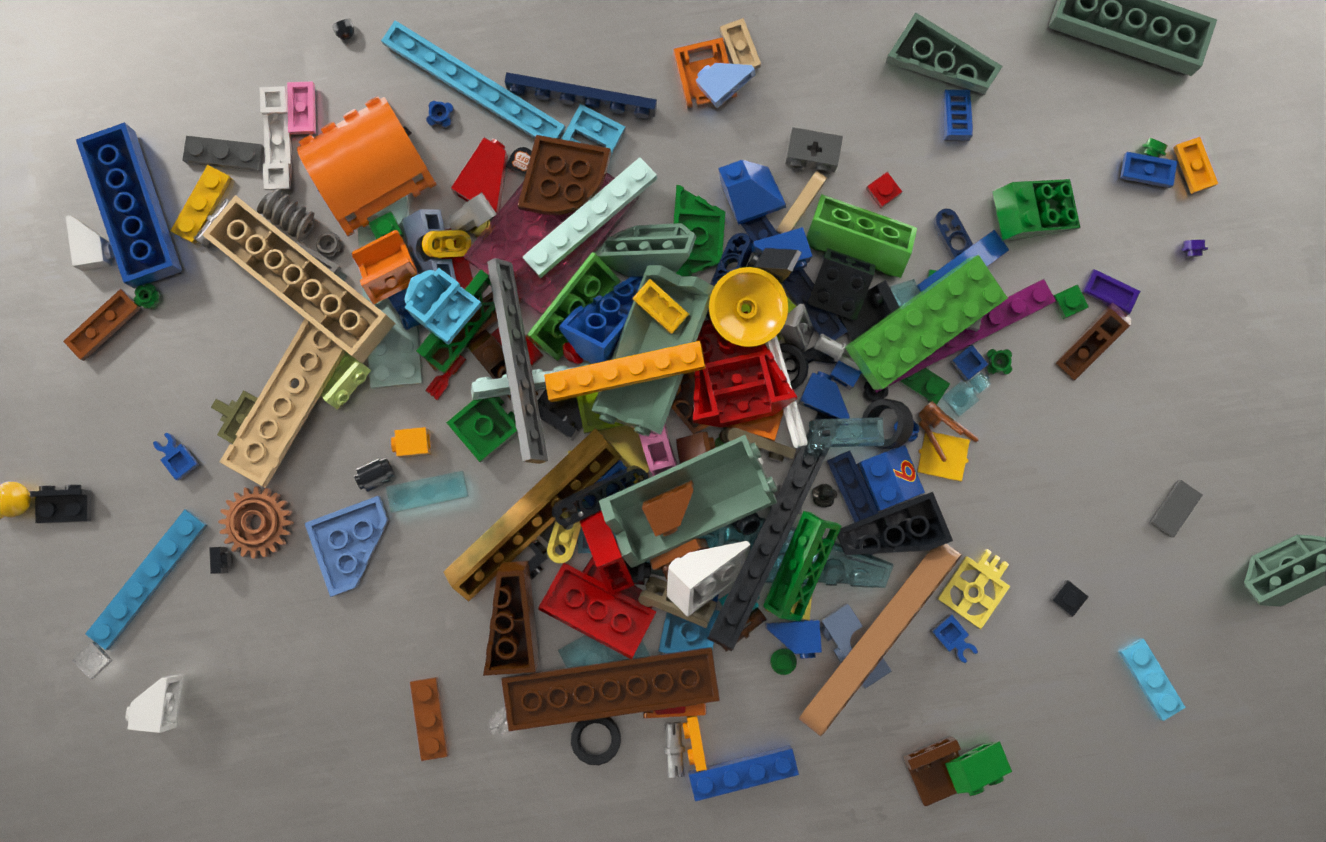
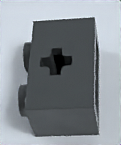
[785,127,843,174]

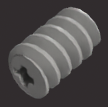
[257,188,315,242]

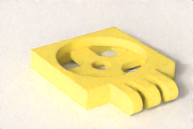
[936,549,1010,629]

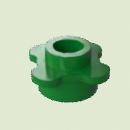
[986,349,1012,375]

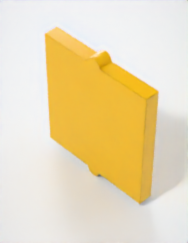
[917,432,970,482]

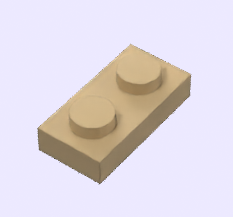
[720,18,761,69]

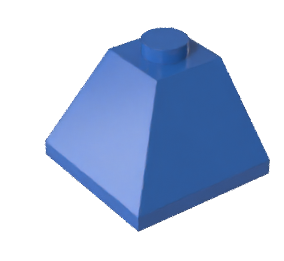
[718,160,786,225]

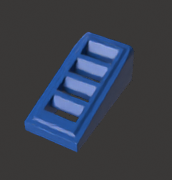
[944,90,973,141]

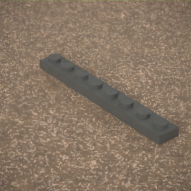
[487,258,548,464]

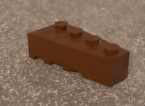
[483,561,540,676]

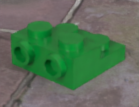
[446,396,518,463]

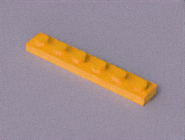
[544,341,706,402]

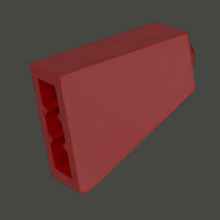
[451,137,508,221]
[579,510,634,595]

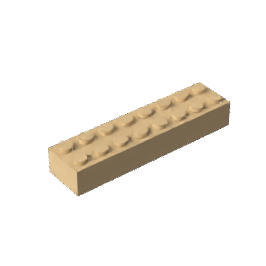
[202,195,396,364]

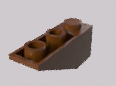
[467,330,538,400]

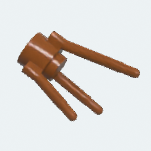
[918,401,978,462]

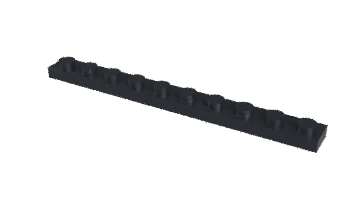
[707,412,842,651]

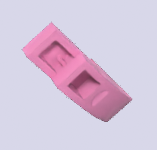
[639,423,677,476]

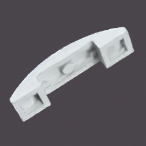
[259,86,292,190]

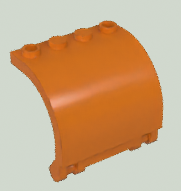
[297,96,437,237]

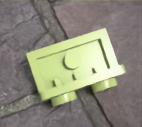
[320,352,371,409]

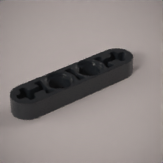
[552,465,648,526]

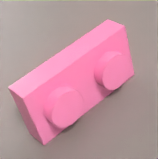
[287,81,316,135]

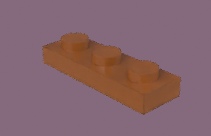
[63,289,141,361]
[410,677,449,761]

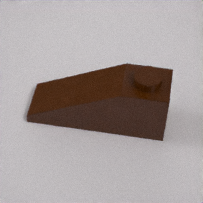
[1056,302,1132,380]

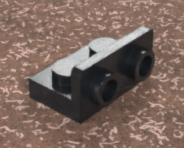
[30,485,91,524]

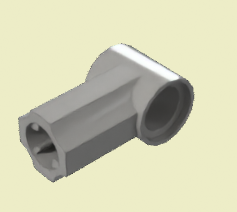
[449,193,496,232]

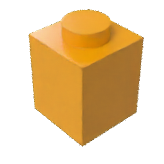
[391,427,432,458]

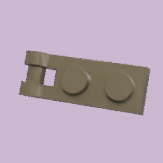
[719,428,796,462]
[638,577,717,628]

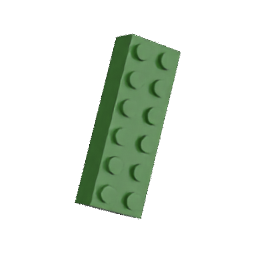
[845,255,1008,390]

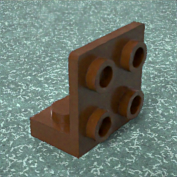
[903,736,961,806]

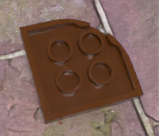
[517,135,612,215]

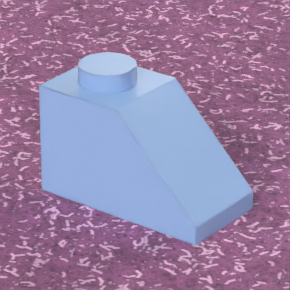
[696,63,756,108]

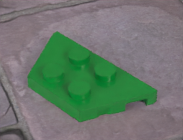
[673,185,726,277]

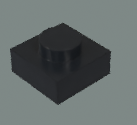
[209,547,232,574]
[1050,580,1089,617]

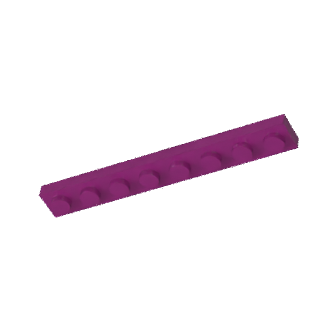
[875,279,1056,393]

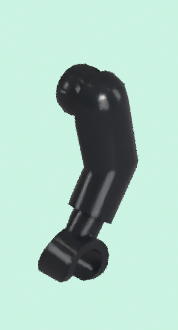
[784,346,837,374]

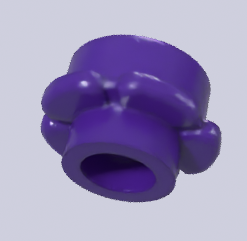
[1181,240,1208,257]

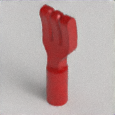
[425,354,467,401]

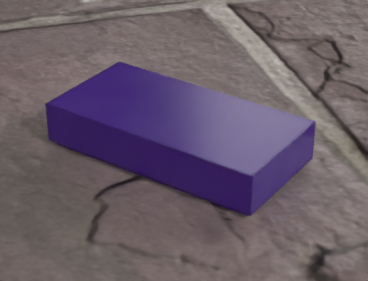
[1082,269,1141,315]

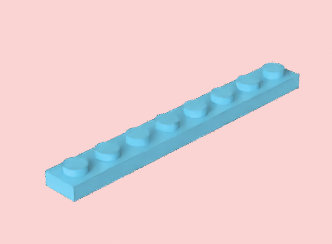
[381,20,565,139]

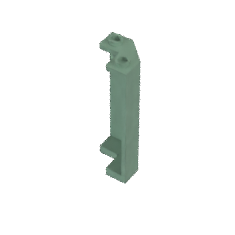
[591,265,714,437]
[599,435,778,568]

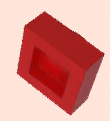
[866,172,903,208]

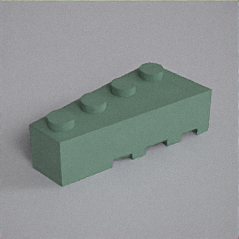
[886,12,1003,94]

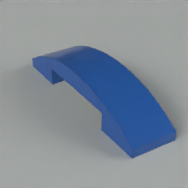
[916,229,1009,292]

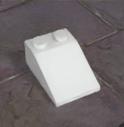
[667,541,750,617]

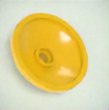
[709,267,788,347]

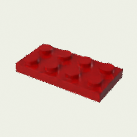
[538,563,656,659]

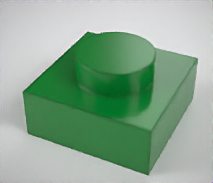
[369,211,404,240]
[1054,284,1089,319]

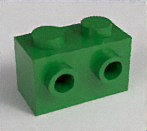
[945,741,1012,796]

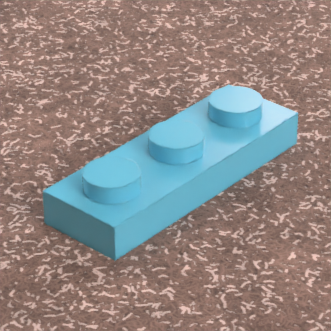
[1119,638,1186,721]

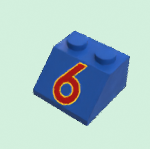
[857,445,925,511]

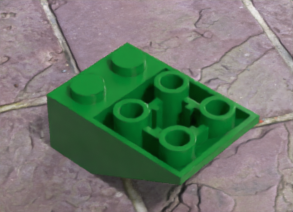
[992,179,1081,241]

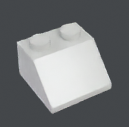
[125,674,184,733]

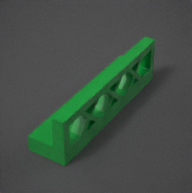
[416,270,496,374]
[763,511,841,621]

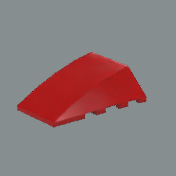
[693,311,798,428]

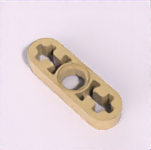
[776,171,827,234]

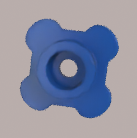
[426,101,454,128]

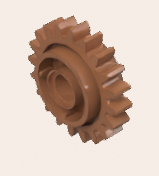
[218,486,294,559]

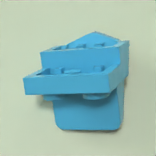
[404,268,482,345]

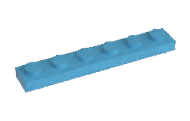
[85,509,208,650]

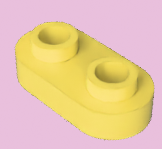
[547,511,581,563]

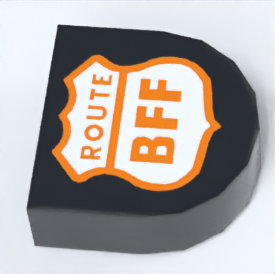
[506,147,532,176]

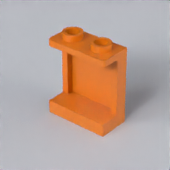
[351,230,418,305]

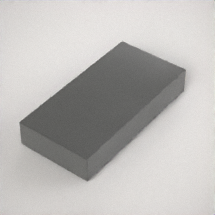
[1150,480,1203,538]

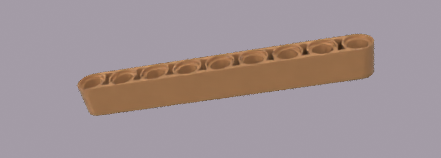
[799,544,962,736]

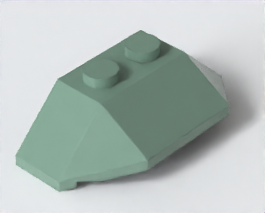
[595,223,696,277]
[1244,534,1326,607]

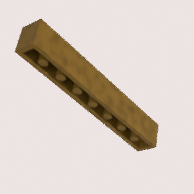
[443,428,622,602]

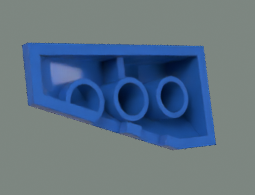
[559,276,643,364]

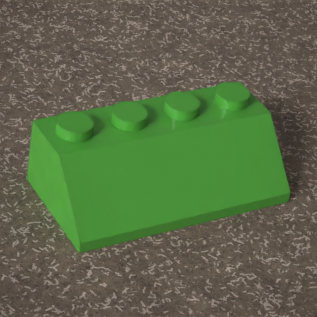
[806,194,917,278]
[526,252,621,361]

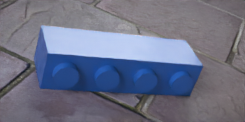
[688,745,799,802]

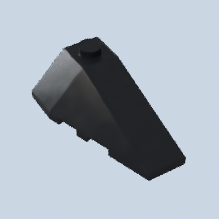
[837,492,953,555]

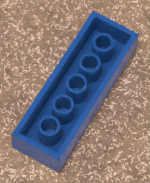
[76,122,183,289]

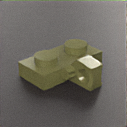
[211,390,258,444]

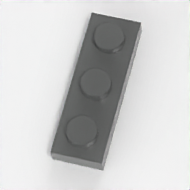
[182,136,264,171]

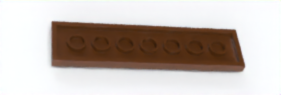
[501,647,720,731]

